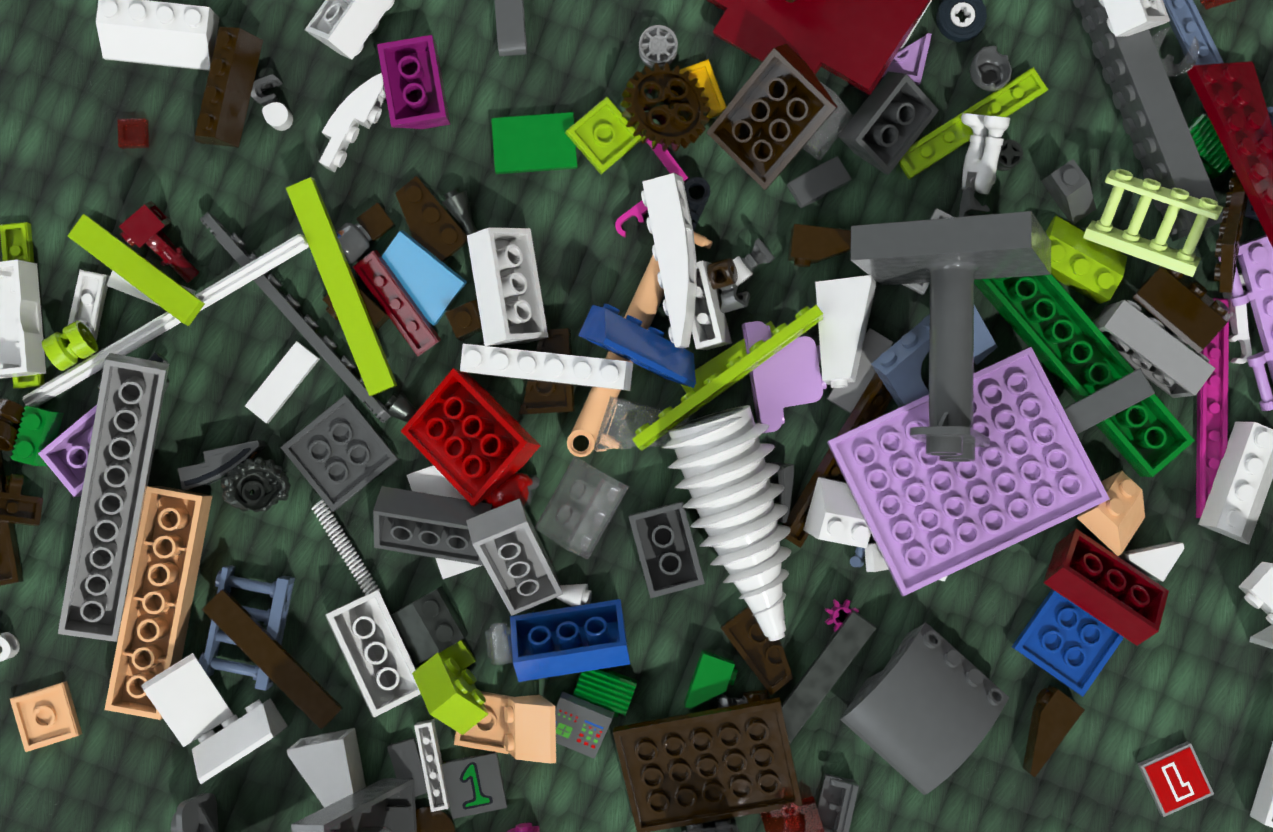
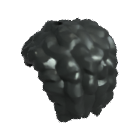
[220,457,291,513]

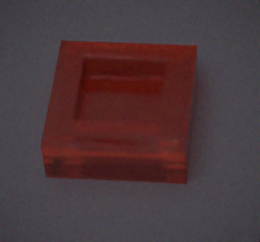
[118,118,149,149]

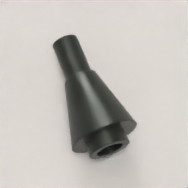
[442,188,478,235]
[385,392,417,423]

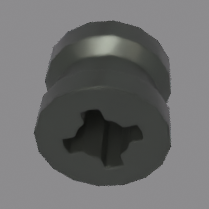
[997,139,1023,171]

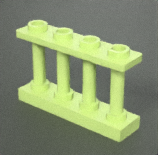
[1083,169,1223,277]

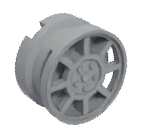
[639,25,678,69]

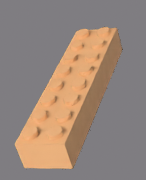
[105,486,213,720]

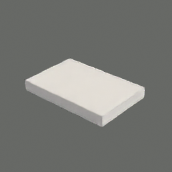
[141,653,233,747]

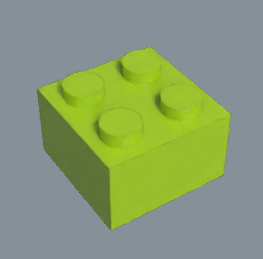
[412,652,488,735]

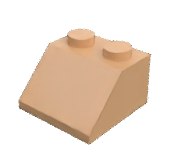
[1077,471,1145,556]
[504,695,556,764]

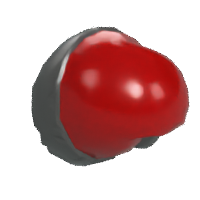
[484,472,540,510]

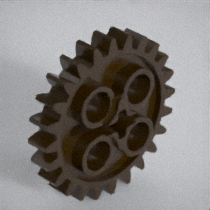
[620,63,711,152]

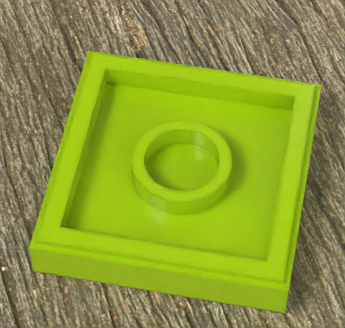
[565,97,643,175]

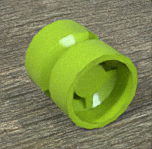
[42,320,99,371]

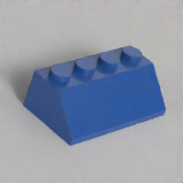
[578,303,696,388]

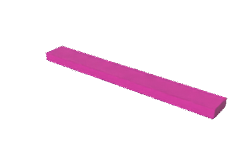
[1196,298,1229,518]

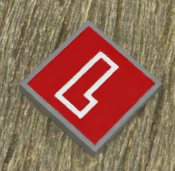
[1137,741,1214,817]

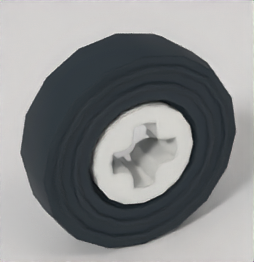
[936,0,987,42]

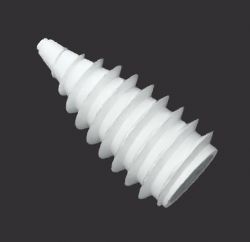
[661,405,791,641]

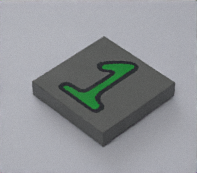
[442,752,508,819]

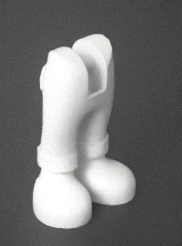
[961,113,1010,194]

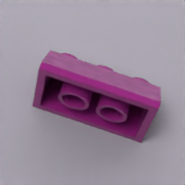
[377,35,450,129]

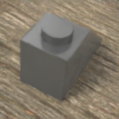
[1041,159,1096,225]

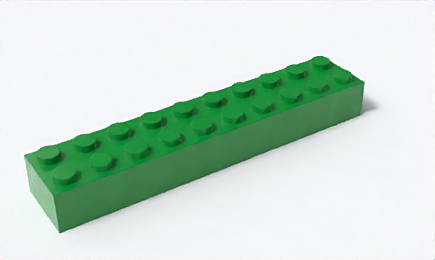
[974,274,1195,477]

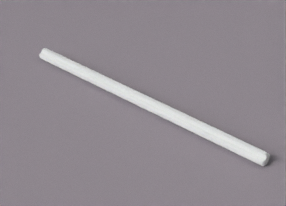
[22,234,309,407]

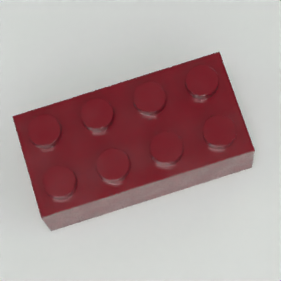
[1043,529,1169,646]

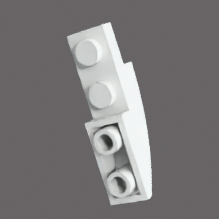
[319,73,386,173]

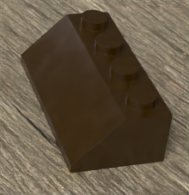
[195,27,263,148]

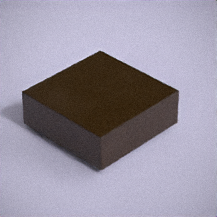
[356,202,396,242]

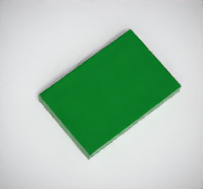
[491,112,578,174]

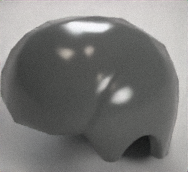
[969,46,1012,91]

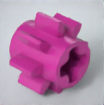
[825,599,859,632]

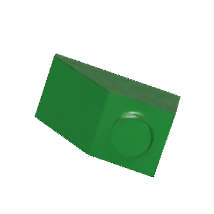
[684,650,738,709]

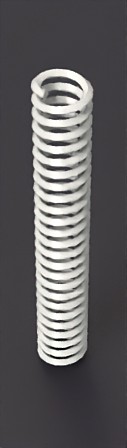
[312,499,380,595]

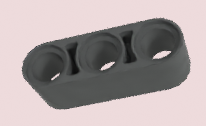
[494,0,527,57]

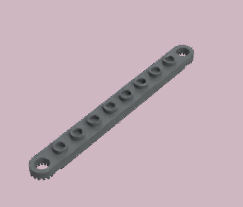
[200,211,392,423]

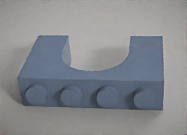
[871,305,997,408]

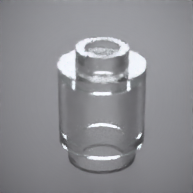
[485,623,513,665]

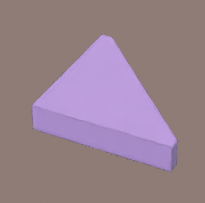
[882,33,932,85]

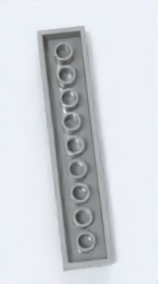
[58,353,169,642]

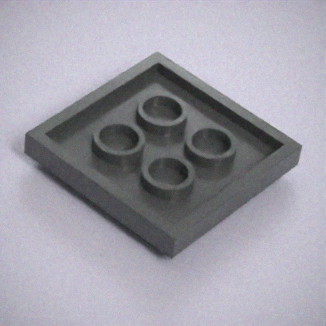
[280,395,399,512]

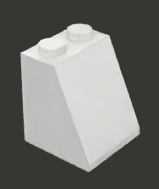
[287,728,366,808]

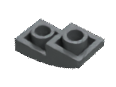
[787,156,851,208]

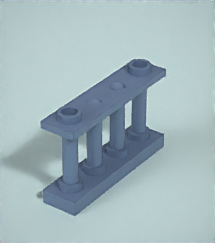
[199,565,295,691]

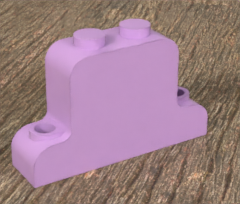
[742,321,827,433]

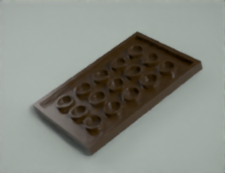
[613,697,802,832]

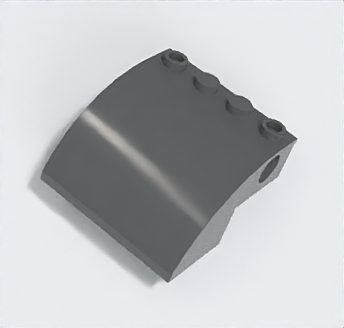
[840,622,1009,795]

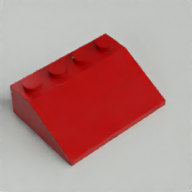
[401,368,541,507]

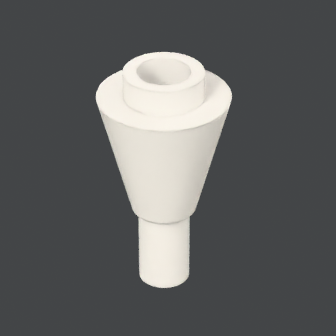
[556,584,592,607]

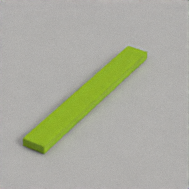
[286,177,397,396]

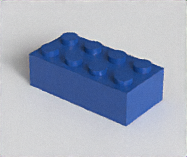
[510,599,630,682]

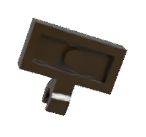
[0,474,43,526]

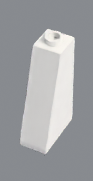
[815,275,876,388]

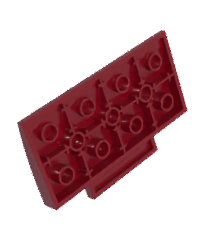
[706,0,931,95]

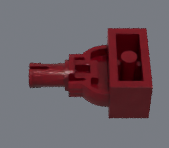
[119,201,199,283]

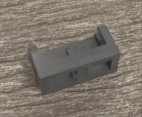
[813,773,859,832]

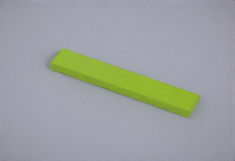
[898,67,1048,180]
[68,214,205,326]
[0,222,45,389]

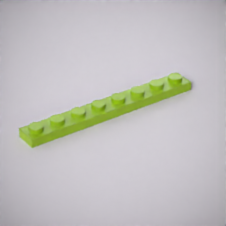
[632,305,823,451]

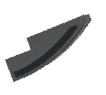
[178,440,266,490]

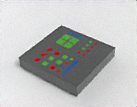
[555,691,614,759]

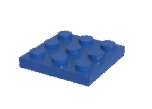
[1012,589,1124,697]

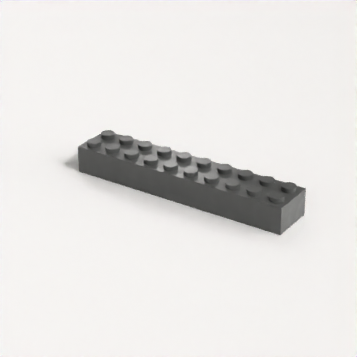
[1072,0,1223,242]

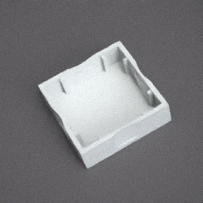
[0,260,46,379]

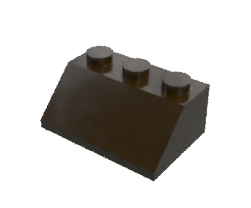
[1133,266,1231,353]

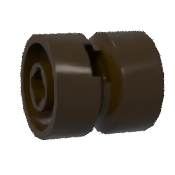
[0,398,25,451]

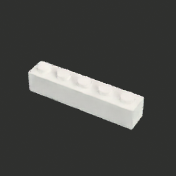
[414,719,450,812]

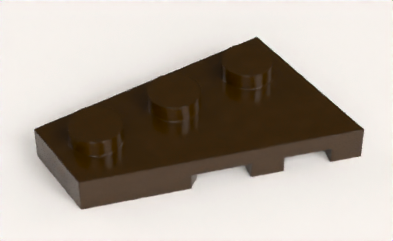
[395,176,468,262]

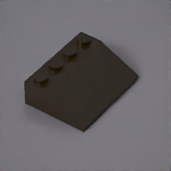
[706,44,838,190]

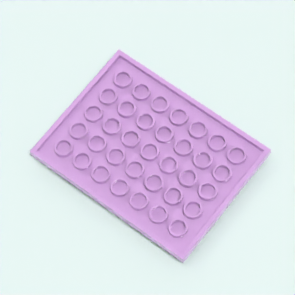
[827,347,1110,596]

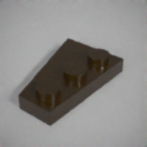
[519,328,575,415]
[720,606,793,695]

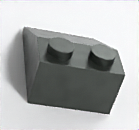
[390,586,468,666]

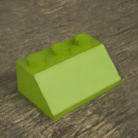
[1045,216,1127,304]

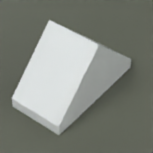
[1120,541,1184,582]

